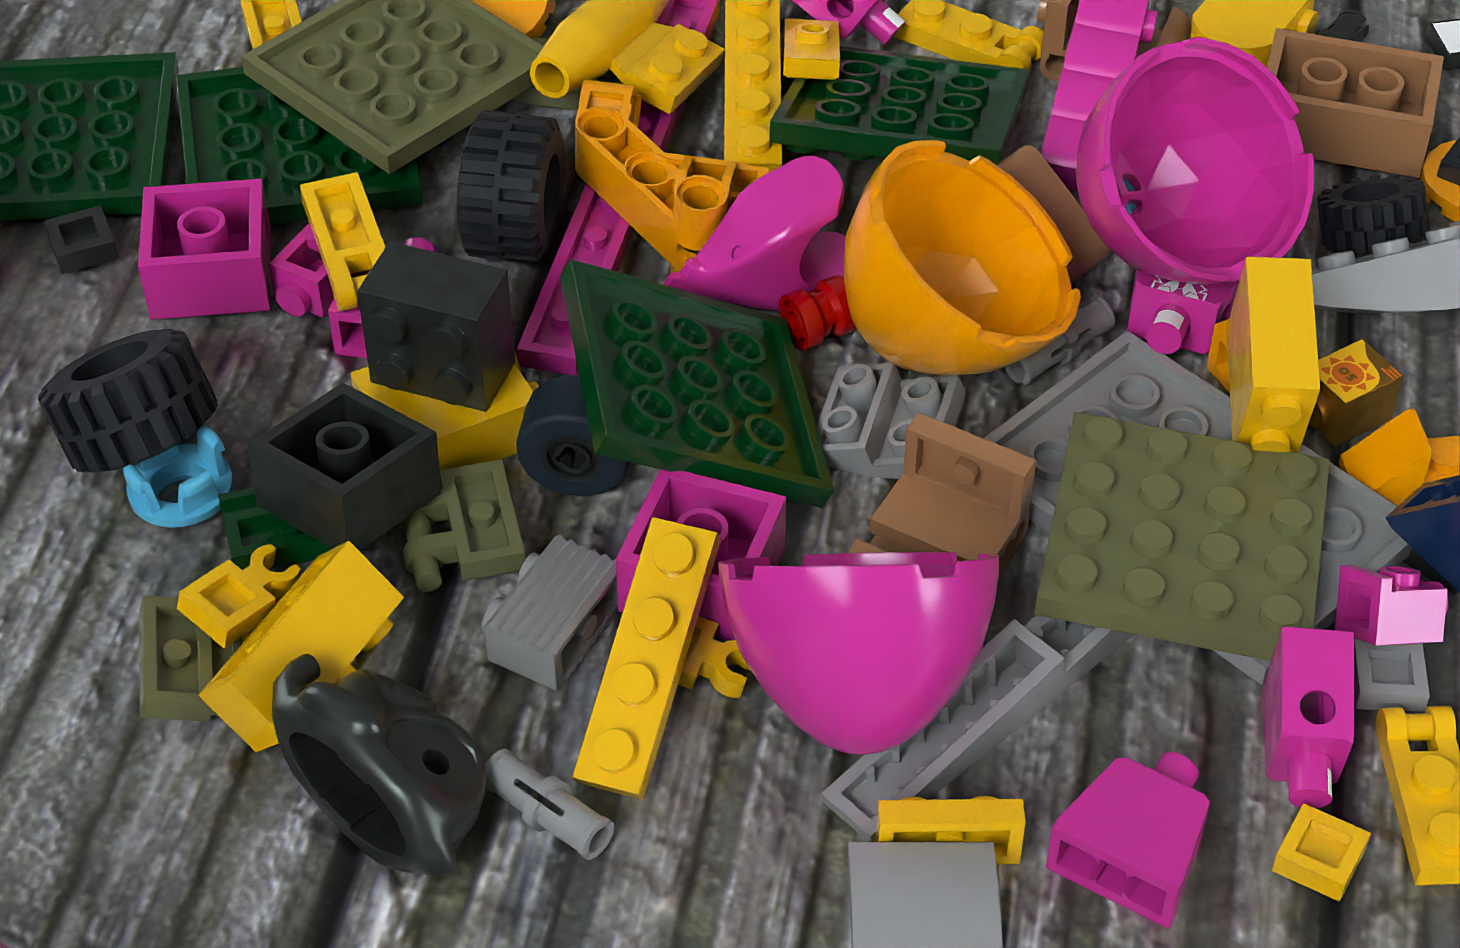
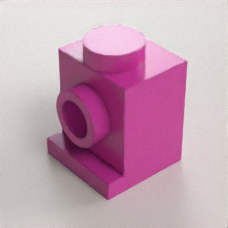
[269,223,351,318]
[1335,565,1448,646]

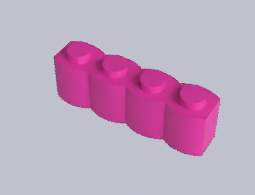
[1041,0,1158,191]

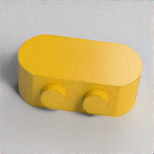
[1190,0,1319,68]

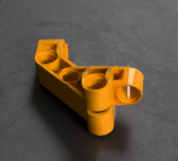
[575,79,771,273]

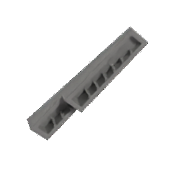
[821,615,1135,842]

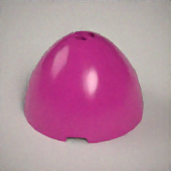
[1076,37,1314,285]
[718,552,999,754]

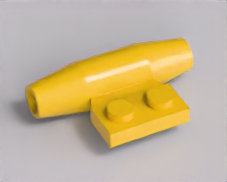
[530,0,725,115]

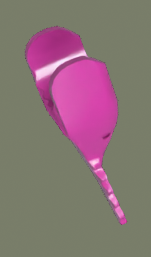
[663,156,845,311]

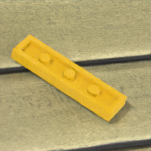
[572,517,721,800]

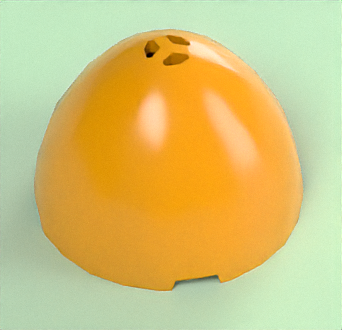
[844,140,1081,376]

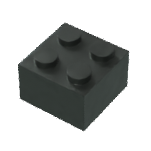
[357,241,516,412]
[248,383,441,551]

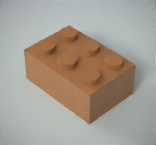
[1267,28,1444,178]

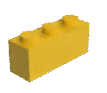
[198,541,404,753]

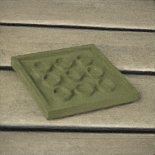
[241,0,544,174]
[1034,411,1330,661]

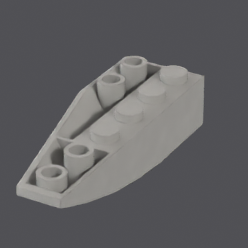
[1312,220,1460,313]

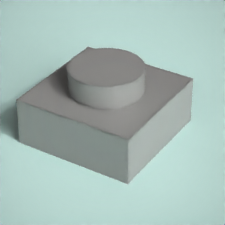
[1354,639,1430,713]

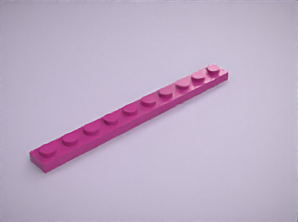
[517,0,720,376]

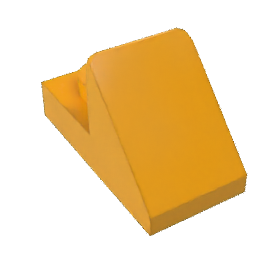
[1338,408,1460,506]

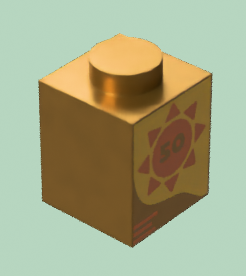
[1308,339,1403,447]

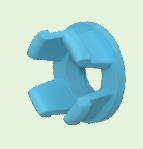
[123,425,234,528]

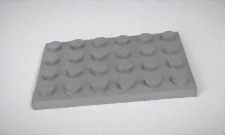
[983,330,1413,685]

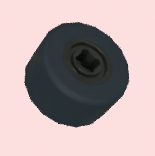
[516,376,630,497]

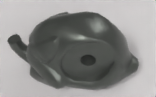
[272,654,485,877]

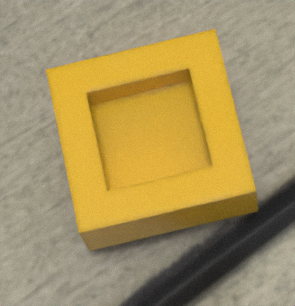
[1272,803,1371,902]

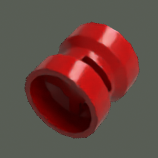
[779,275,858,351]

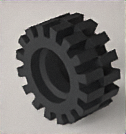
[1317,175,1429,254]

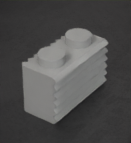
[482,535,618,691]

